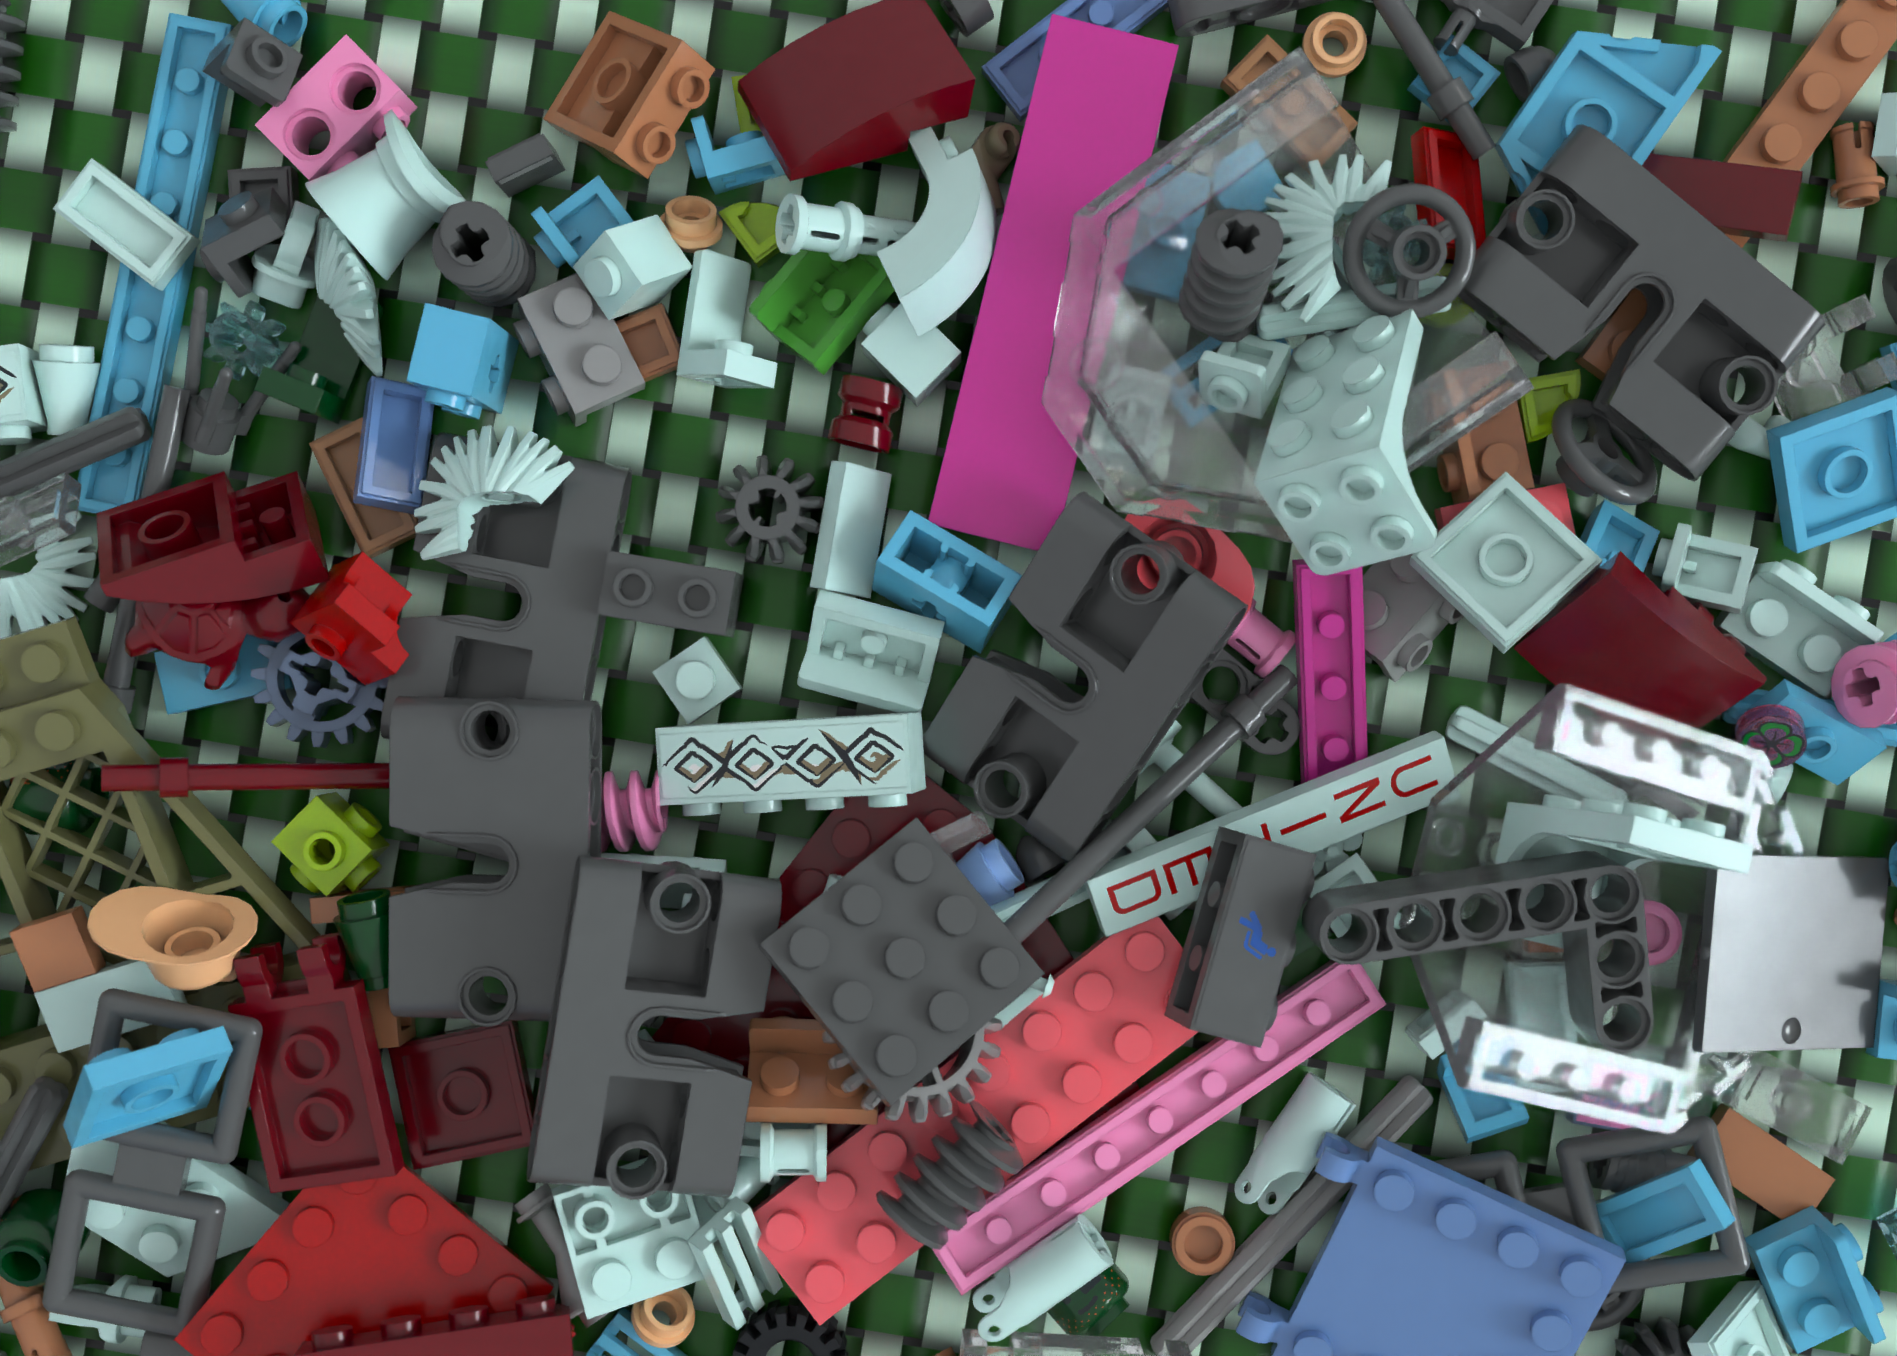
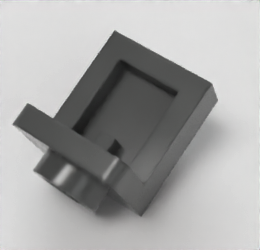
[203,17,303,107]
[200,186,287,298]

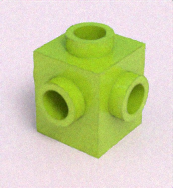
[271,792,390,896]

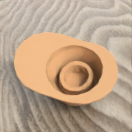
[87,886,258,991]

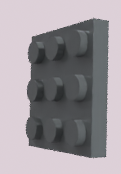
[758,817,1045,1107]

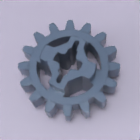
[251,632,389,748]

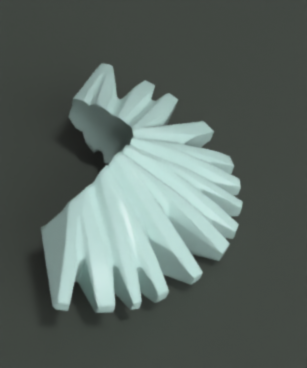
[1264,154,1392,323]
[314,217,383,377]
[414,425,575,561]
[0,511,97,638]

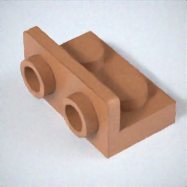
[1424,363,1535,505]
[746,1016,878,1125]

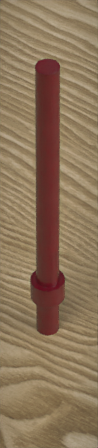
[101,757,389,798]

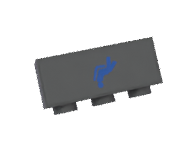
[1164,826,1317,1048]

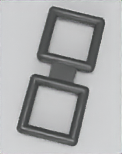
[42,988,263,1337]
[1434,1115,1750,1294]

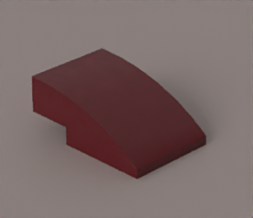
[738,0,976,181]
[96,471,330,604]
[1514,551,1767,753]

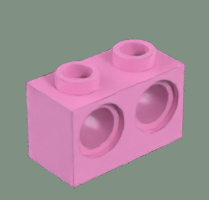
[255,34,418,181]

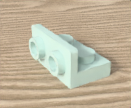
[1714,559,1884,698]

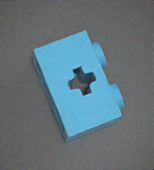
[406,303,519,420]
[872,510,1022,654]

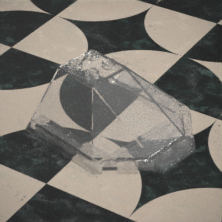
[1041,46,1534,543]
[1399,683,1805,1135]

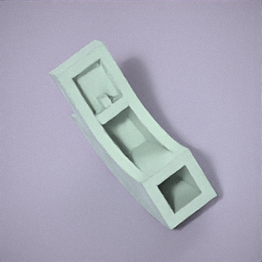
[877,127,998,337]

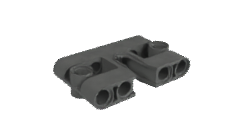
[1458,125,1825,481]
[380,432,632,745]
[923,491,1248,863]
[389,696,602,1027]
[527,855,782,1200]

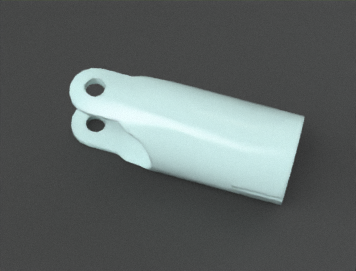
[1234,1072,1356,1215]
[972,1214,1113,1342]

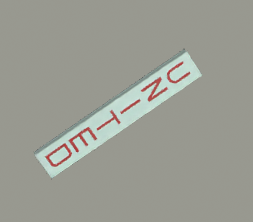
[1085,730,1459,937]

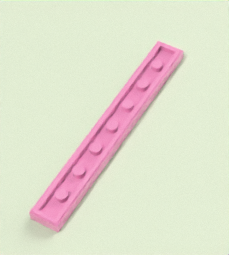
[932,960,1387,1296]

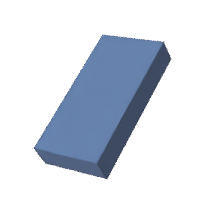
[353,376,434,514]

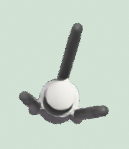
[181,286,302,456]

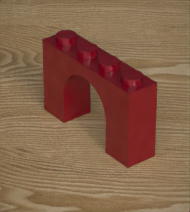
[294,1295,574,1356]

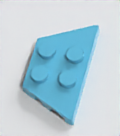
[1495,31,1722,236]

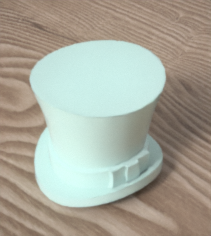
[305,109,466,280]

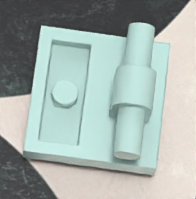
[551,1157,705,1320]

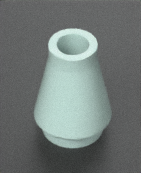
[32,344,101,436]

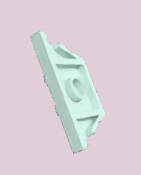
[66,1121,290,1278]

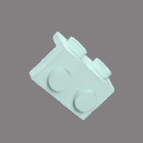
[797,589,945,713]

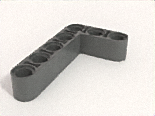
[1302,851,1654,1054]

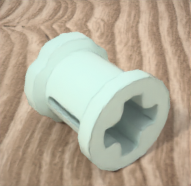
[760,1122,827,1182]

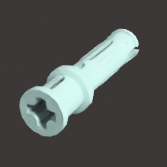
[775,193,917,262]

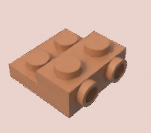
[543,11,715,179]

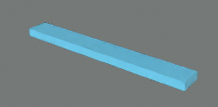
[72,13,234,514]

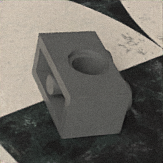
[597,550,744,638]

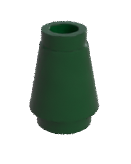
[333,889,391,991]

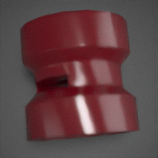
[828,375,904,454]

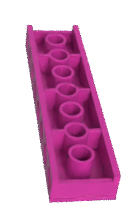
[928,14,1179,551]

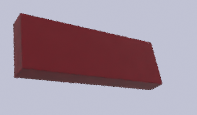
[1642,153,1803,242]

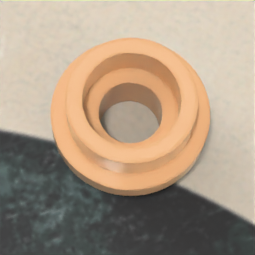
[1302,12,1367,78]
[660,196,723,253]
[631,1287,695,1348]

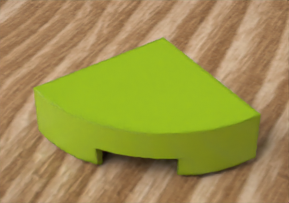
[718,201,780,268]
[1513,369,1581,444]

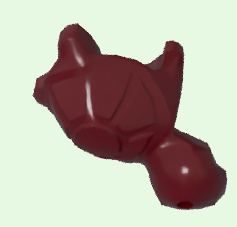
[125,588,310,690]

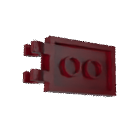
[227,933,405,1193]

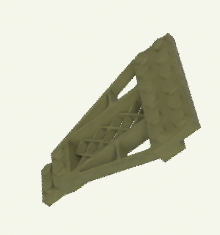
[0,616,351,1171]

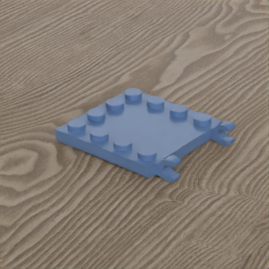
[1236,1132,1626,1356]

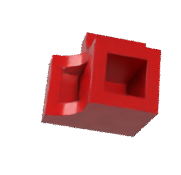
[290,551,412,685]

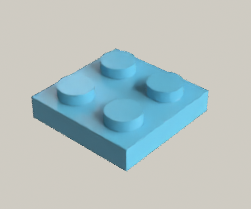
[1766,387,1897,554]
[63,1026,233,1149]

